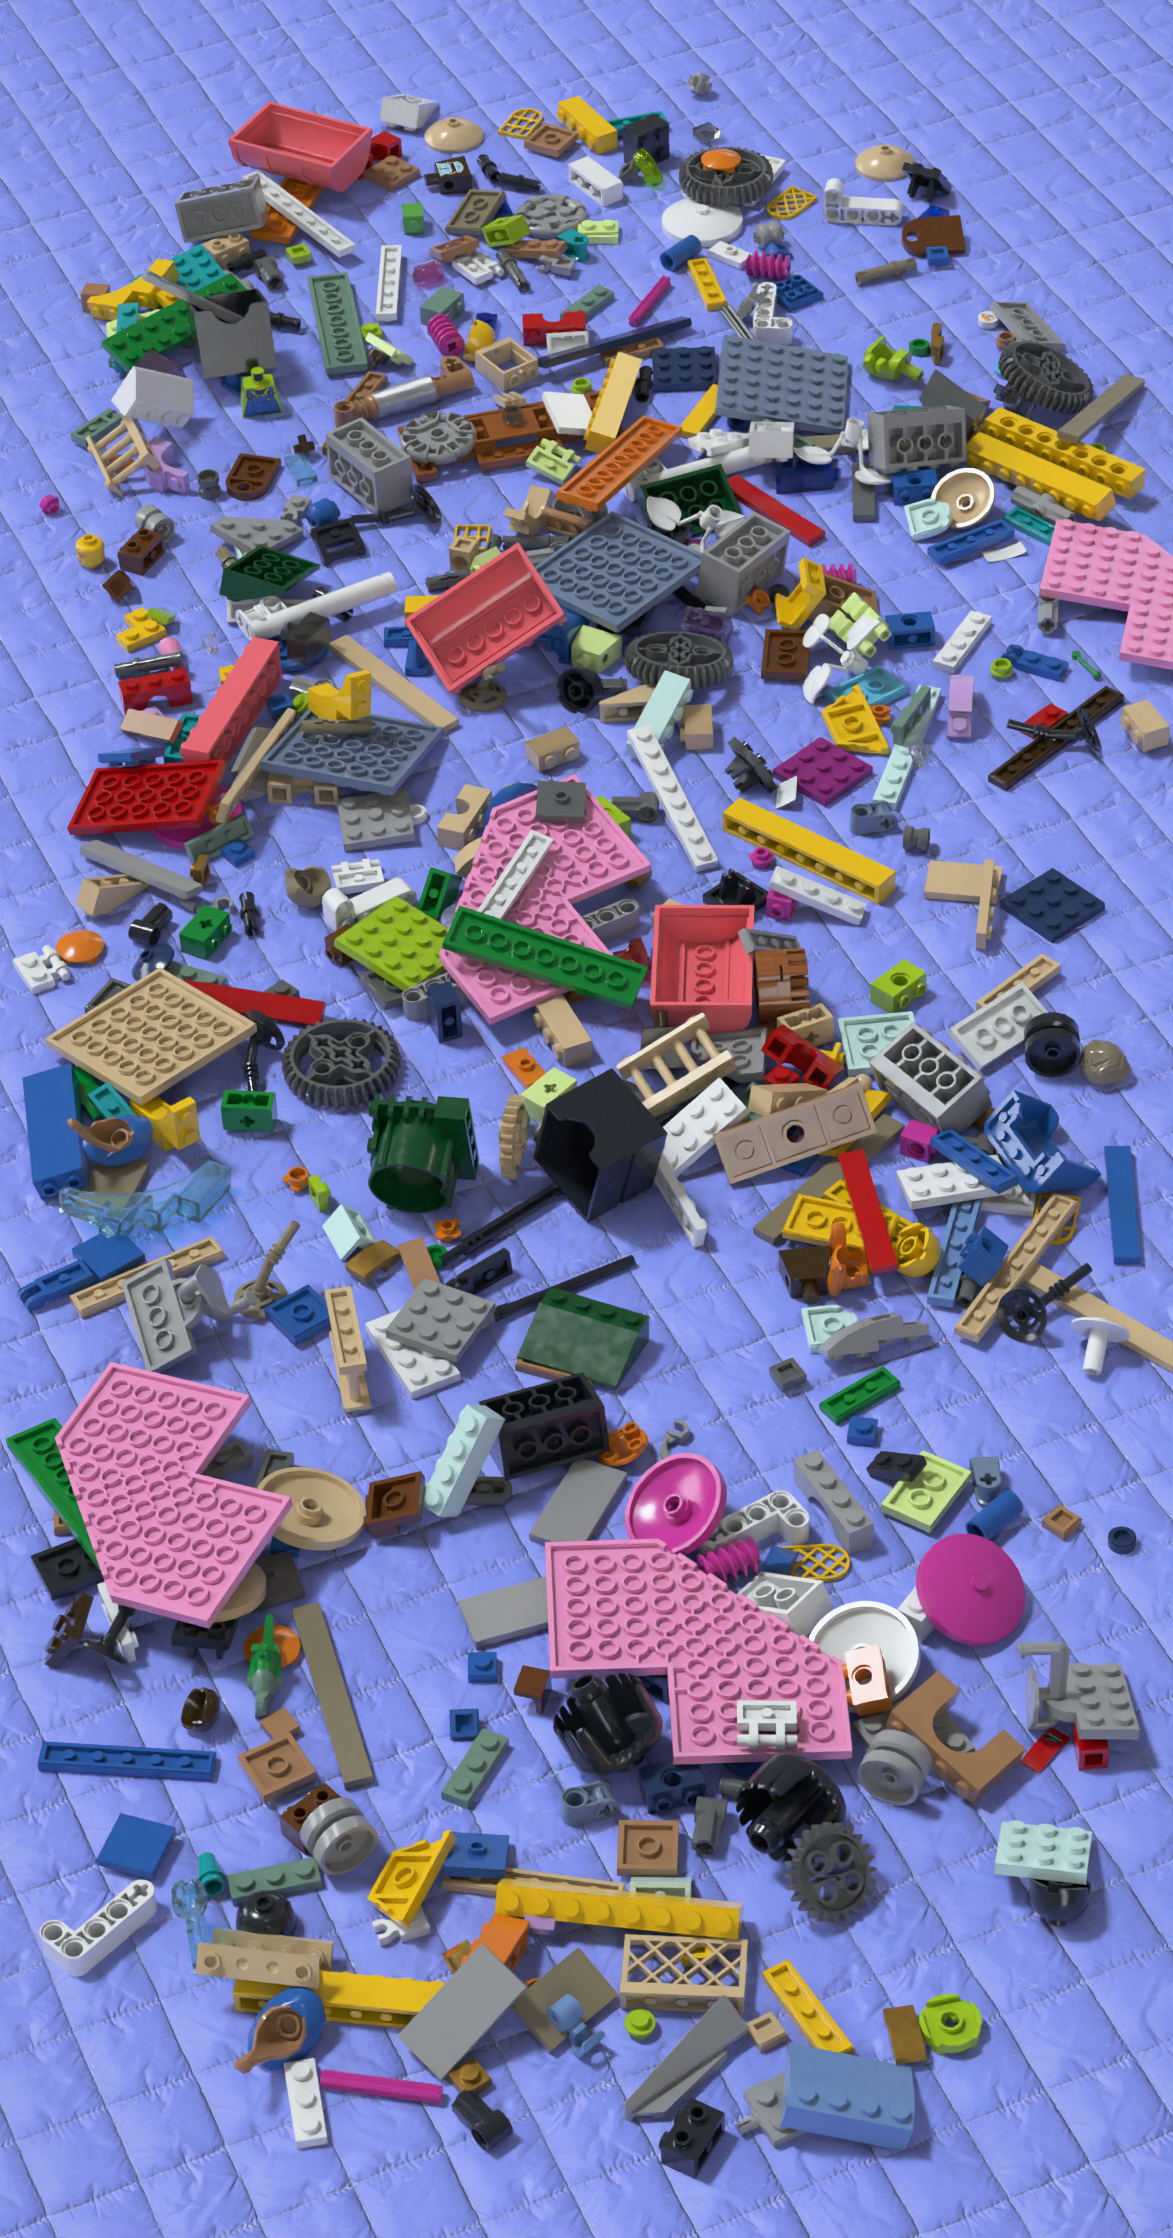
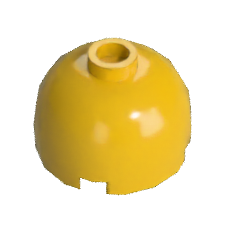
[463,319,498,362]
[891,1223,941,1278]

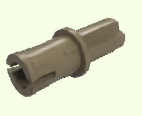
[216,546,238,569]

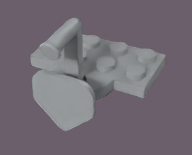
[121,1258,257,1373]
[1017,1642,1140,1740]

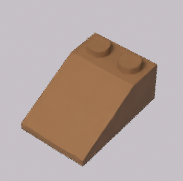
[807,573,878,623]

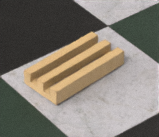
[493,391,526,409]

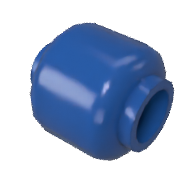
[306,498,340,528]

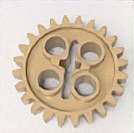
[498,1094,528,1179]

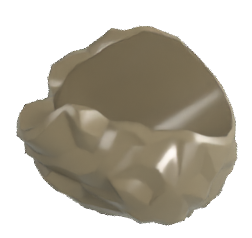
[284,866,332,909]
[1079,1039,1131,1086]

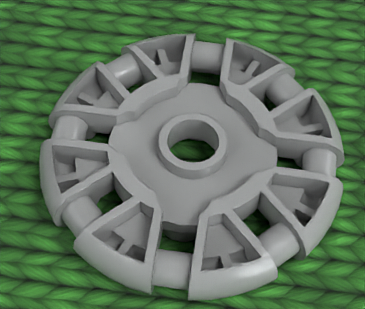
[515,194,588,239]
[399,412,477,465]

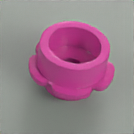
[39,494,59,515]
[749,847,773,869]

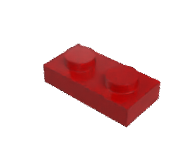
[1021,703,1068,740]

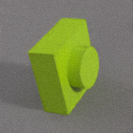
[285,243,312,265]
[360,323,383,344]
[308,1174,331,1212]

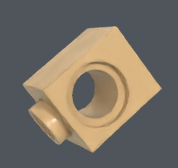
[449,536,479,572]

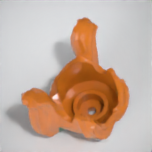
[827,1221,871,1297]

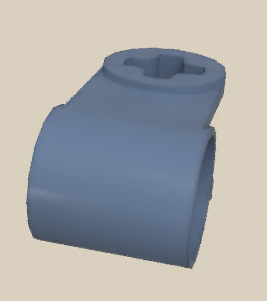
[849,800,898,836]
[970,1456,1001,1507]
[561,1779,621,1827]

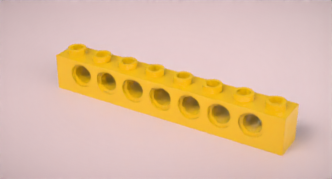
[984,407,1146,500]

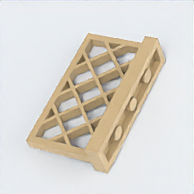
[619,1934,748,2014]

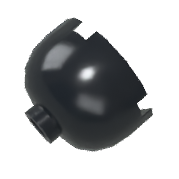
[557,666,604,713]
[1029,1878,1091,1926]
[235,1890,297,1937]

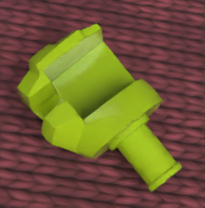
[863,336,924,383]

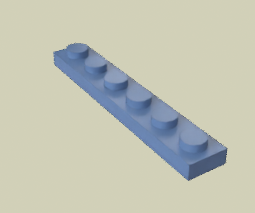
[927,1198,982,1308]

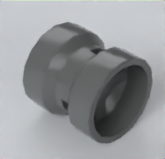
[197,469,221,500]
[903,825,930,852]

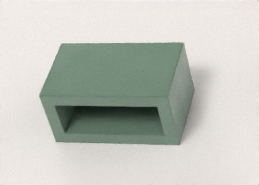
[420,286,465,326]

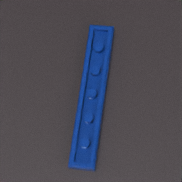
[1104,1146,1141,1264]
[37,1741,217,1781]

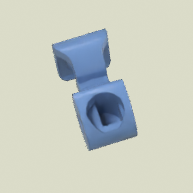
[546,1994,605,2058]

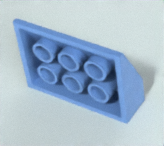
[780,2043,915,2151]

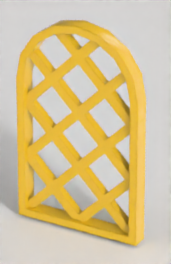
[767,186,818,220]
[777,1544,850,1582]

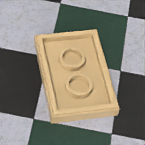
[924,860,1003,904]

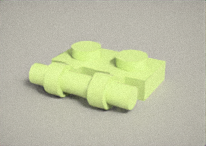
[526,438,582,485]

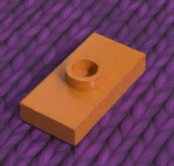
[502,1047,546,1090]

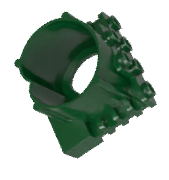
[367,1093,480,1213]

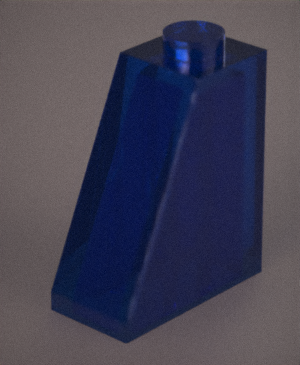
[776,452,842,495]

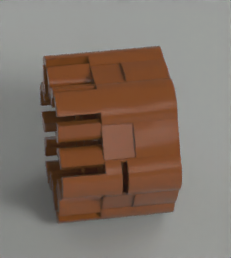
[753,948,810,1024]

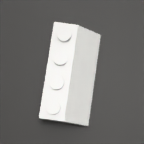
[111,366,194,429]

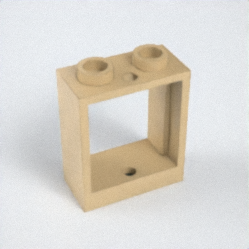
[474,337,539,392]

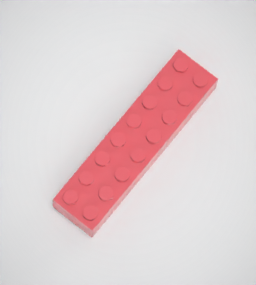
[180,637,283,765]

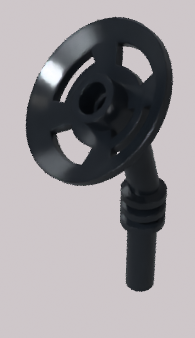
[351,485,441,525]
[1007,707,1101,751]
[243,1010,285,1091]
[997,1263,1093,1342]
[79,1604,136,1667]

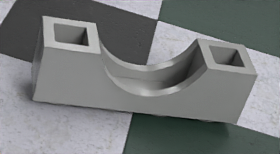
[794,1450,874,1556]

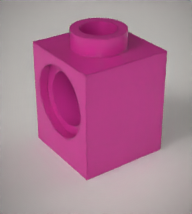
[766,889,798,921]
[900,1119,939,1163]

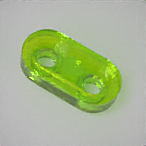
[633,148,663,187]

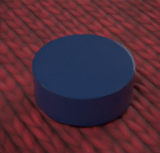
[1107,1526,1136,1554]

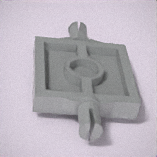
[736,2072,807,2148]

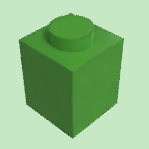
[402,203,424,235]

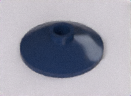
[132,944,174,981]

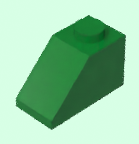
[417,867,463,921]

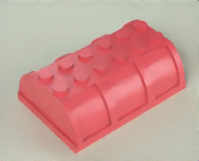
[228,101,373,192]
[404,542,567,695]
[650,905,754,1043]

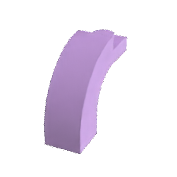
[143,437,190,495]
[947,674,975,739]

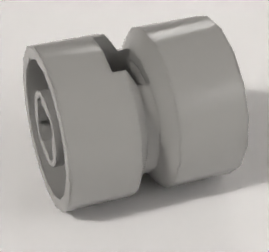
[134,504,175,542]

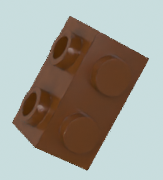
[117,527,166,576]
[279,1783,341,1855]

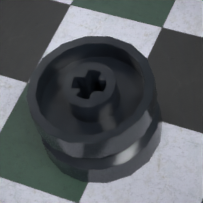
[1024,1012,1081,1077]

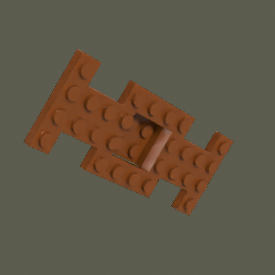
[397,391,624,482]

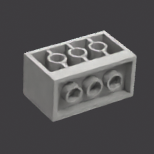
[174,177,269,243]
[867,405,967,473]
[325,417,413,514]
[696,512,790,615]
[869,1022,992,1135]

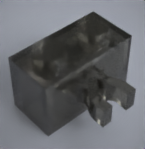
[993,382,1038,419]
[280,612,331,665]

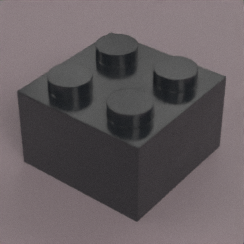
[623,114,670,172]

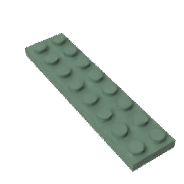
[307,272,368,375]

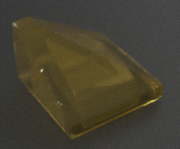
[441,1938,472,1974]

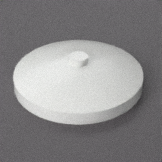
[662,198,743,248]
[809,1601,921,1713]

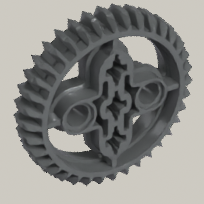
[679,146,773,207]
[998,339,1094,414]
[625,630,734,690]
[282,1016,401,1109]

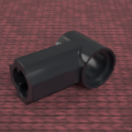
[128,902,173,947]
[451,2089,513,2152]

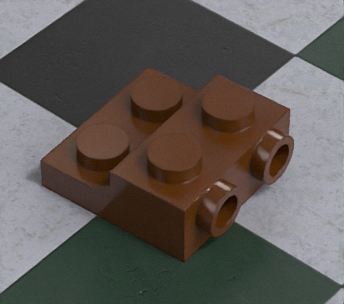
[363,1471,425,1539]

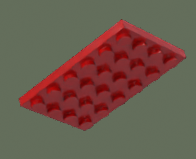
[67,760,227,835]

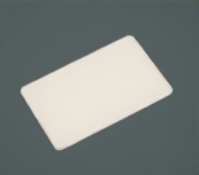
[776,776,797,809]

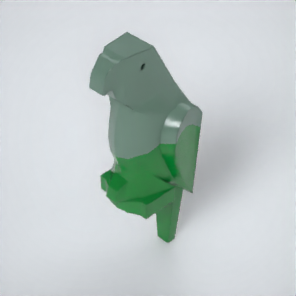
[247,1614,281,1718]

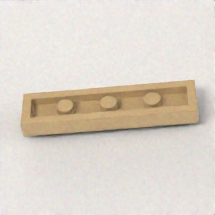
[976,859,999,950]
[976,953,1061,1011]

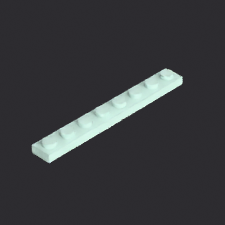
[872,685,942,811]

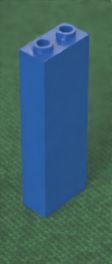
[22,1063,90,1200]

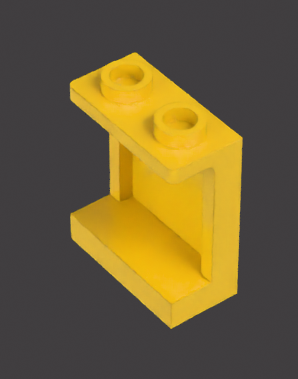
[774,557,826,630]

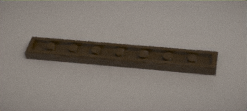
[988,686,1124,791]

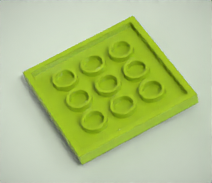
[334,896,448,991]

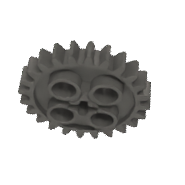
[783,1822,877,1923]

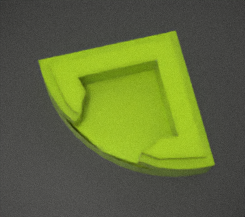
[147,608,177,625]

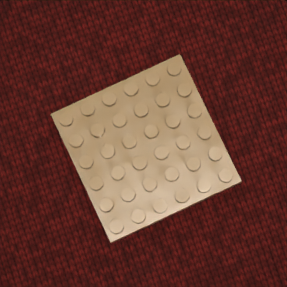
[45,968,257,1105]

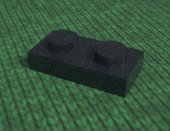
[866,1451,927,1482]

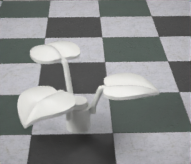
[793,418,892,485]
[647,496,745,553]
[803,614,881,705]

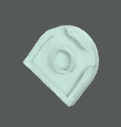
[904,498,952,542]
[801,1305,859,1353]

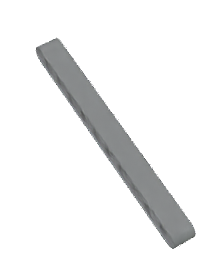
[402,899,639,1021]

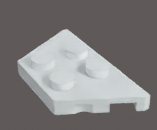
[688,429,749,457]

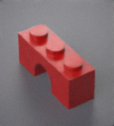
[357,131,402,180]
[522,311,586,346]
[118,668,193,716]
[760,1024,844,1090]

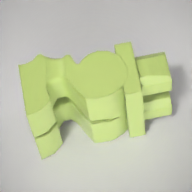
[829,592,892,658]

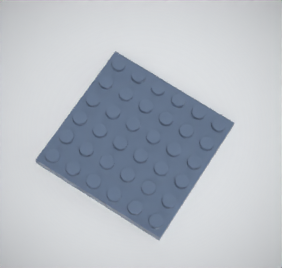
[715,335,849,435]
[535,511,702,633]
[260,709,444,796]

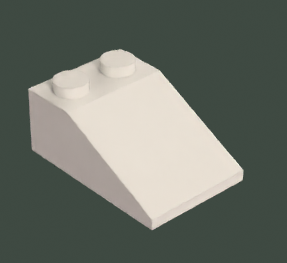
[379,94,439,131]
[749,422,794,462]
[737,1572,834,1637]

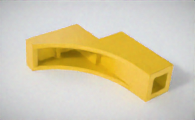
[87,259,180,321]
[308,669,371,721]
[130,1096,200,1152]

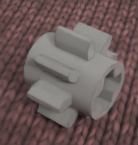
[687,72,713,96]

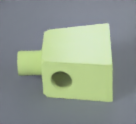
[571,625,622,673]

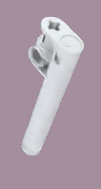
[622,446,773,502]
[235,572,397,641]

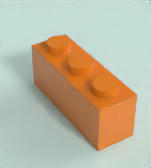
[460,1913,530,1972]

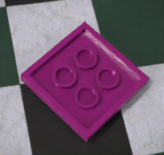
[773,737,873,807]

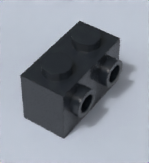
[658,2098,725,2179]

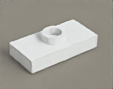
[708,241,753,269]
[546,331,589,355]

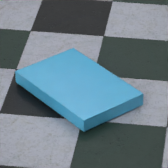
[825,665,908,706]

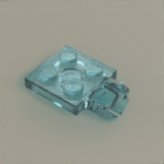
[171,1878,208,1969]

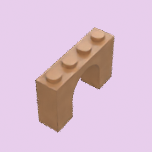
[886,1670,1025,1805]

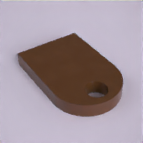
[901,215,966,257]
[225,453,282,500]

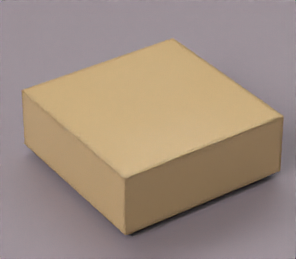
[746,2011,788,2053]

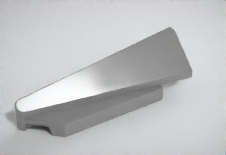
[230,727,272,802]
[623,1995,748,2121]

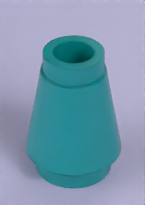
[197,1852,227,1896]

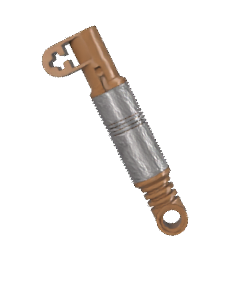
[334,356,474,428]

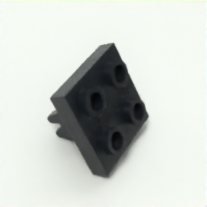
[902,162,952,203]
[725,736,778,794]
[703,868,769,913]
[171,1617,240,1660]

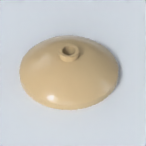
[424,117,483,154]
[855,144,915,182]
[931,468,996,529]

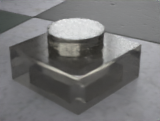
[693,122,721,143]

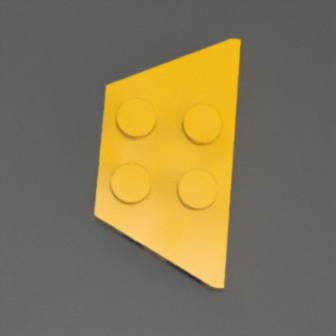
[822,684,889,755]
[367,1830,457,1928]

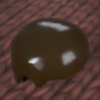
[181,1687,221,1732]

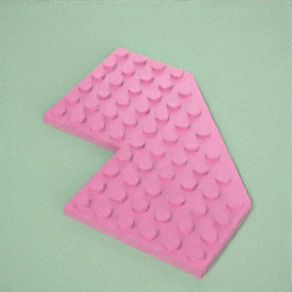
[1039,519,1173,670]
[439,774,651,1025]
[55,1362,293,1628]
[545,1539,852,1765]

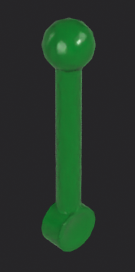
[1071,651,1101,679]

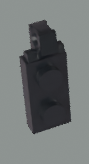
[444,1248,513,1295]

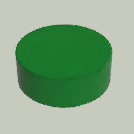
[909,338,930,357]
[427,1245,447,1270]

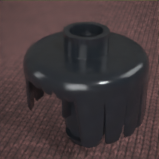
[553,1673,663,1776]
[735,1753,847,1863]

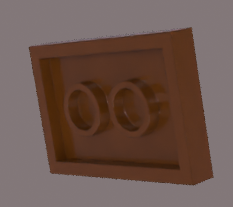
[761,629,810,680]

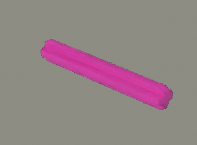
[628,275,671,326]
[320,2069,444,2104]

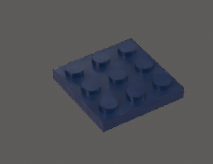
[652,346,717,392]
[1000,868,1105,943]

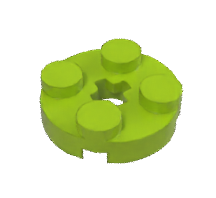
[919,1993,982,2054]

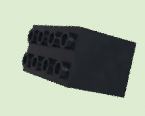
[479,1372,610,1481]

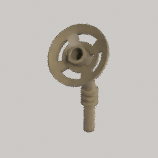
[460,663,506,712]
[234,1220,301,1319]

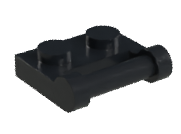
[310,517,366,566]

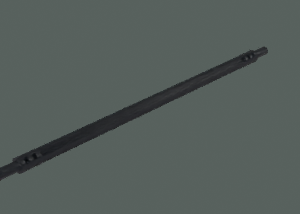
[438,1076,742,1266]

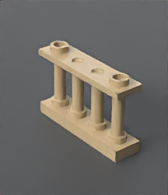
[86,411,161,497]
[616,1012,737,1119]
[324,1286,371,1413]
[196,1928,335,1988]

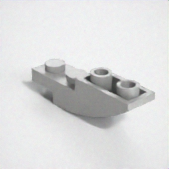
[818,1312,929,1360]

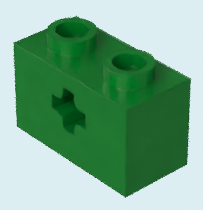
[179,904,232,960]
[220,1090,278,1132]

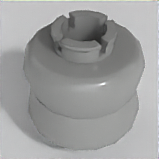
[753,221,784,249]

